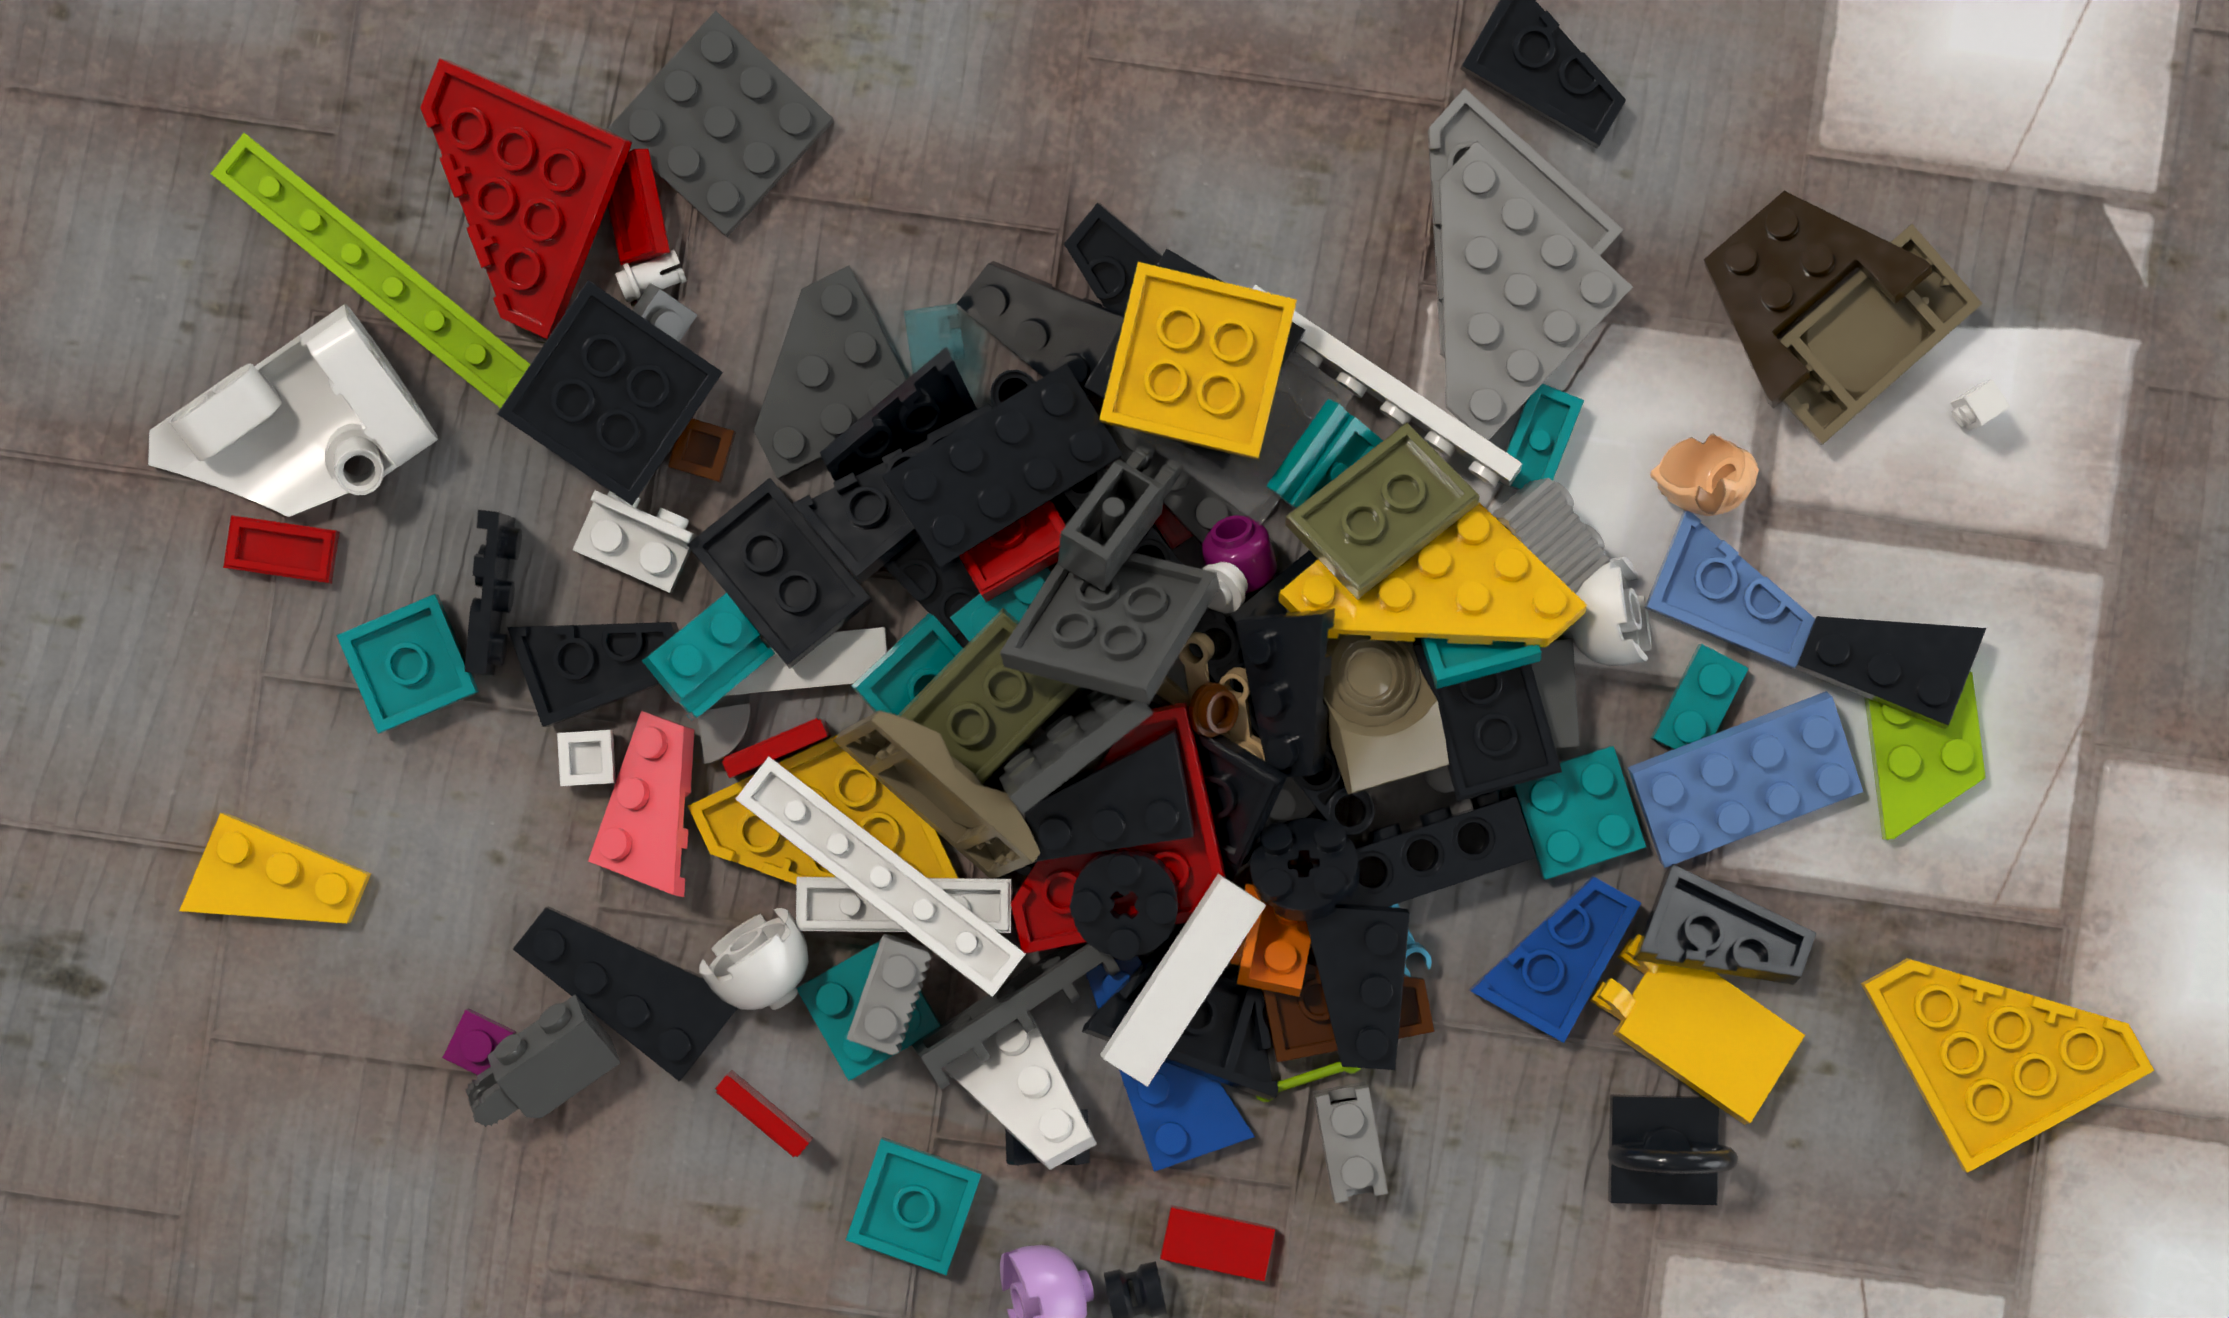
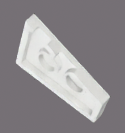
[942,1011,1097,1170]

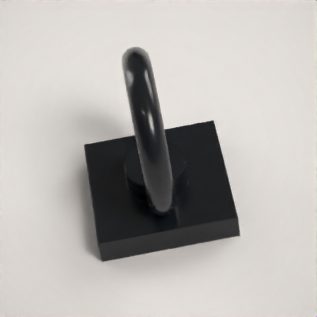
[1607,1094,1738,1205]

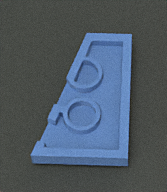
[1644,510,1815,669]

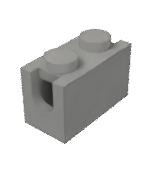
[1312,1082,1388,1203]

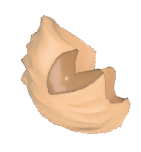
[1650,433,1759,516]

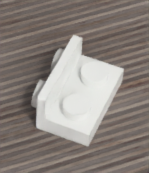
[573,490,698,593]

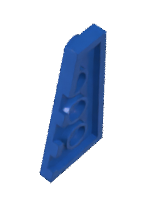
[1086,955,1255,1172]

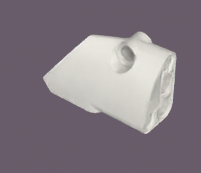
[148,304,439,517]

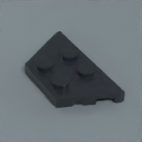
[1082,945,1278,1100]

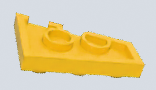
[179,812,371,924]

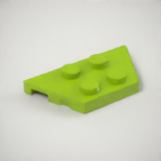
[1864,672,1986,840]

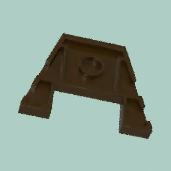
[1704,191,1932,409]

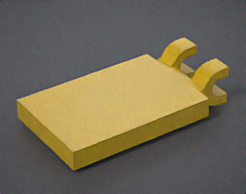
[1590,934,1805,1125]

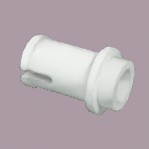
[615,249,687,303]

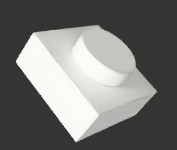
[557,730,616,786]

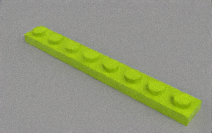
[210,133,530,408]

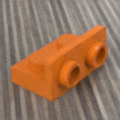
[1230,883,1311,997]

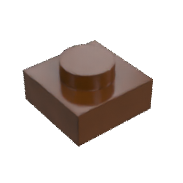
[668,418,736,483]

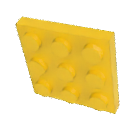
[1099,262,1297,460]

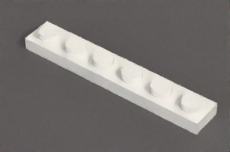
[1252,285,1522,487]
[736,757,1026,997]

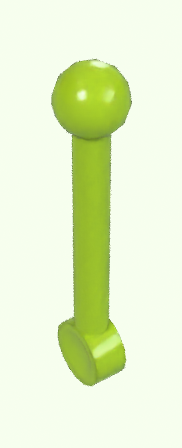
[1255,1062,1360,1102]

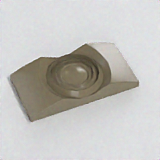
[1750,224,1983,445]
[1286,609,1449,795]
[834,710,1040,878]

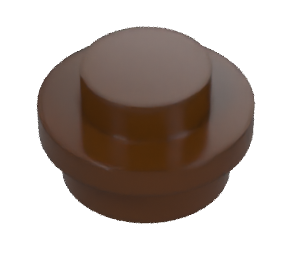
[1188,682,1239,737]

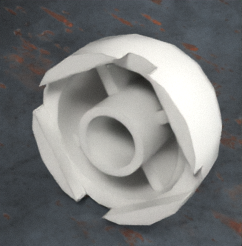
[1563,556,1651,666]
[699,908,809,1010]

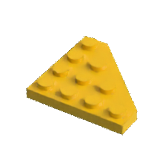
[1278,502,1587,647]
[688,735,959,885]
[1861,958,2155,1173]

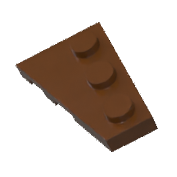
[1263,963,1435,1063]

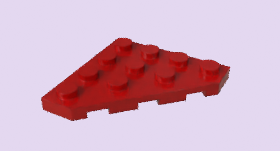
[420,58,632,339]
[1011,702,1226,954]

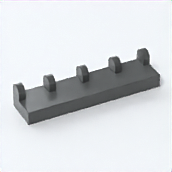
[912,942,1121,1090]

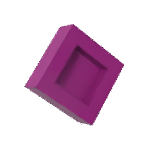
[442,1008,516,1075]

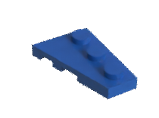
[1469,876,1641,1043]

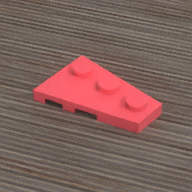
[588,711,695,897]

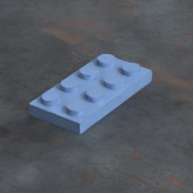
[1627,691,1863,868]

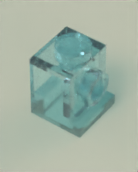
[904,303,965,374]

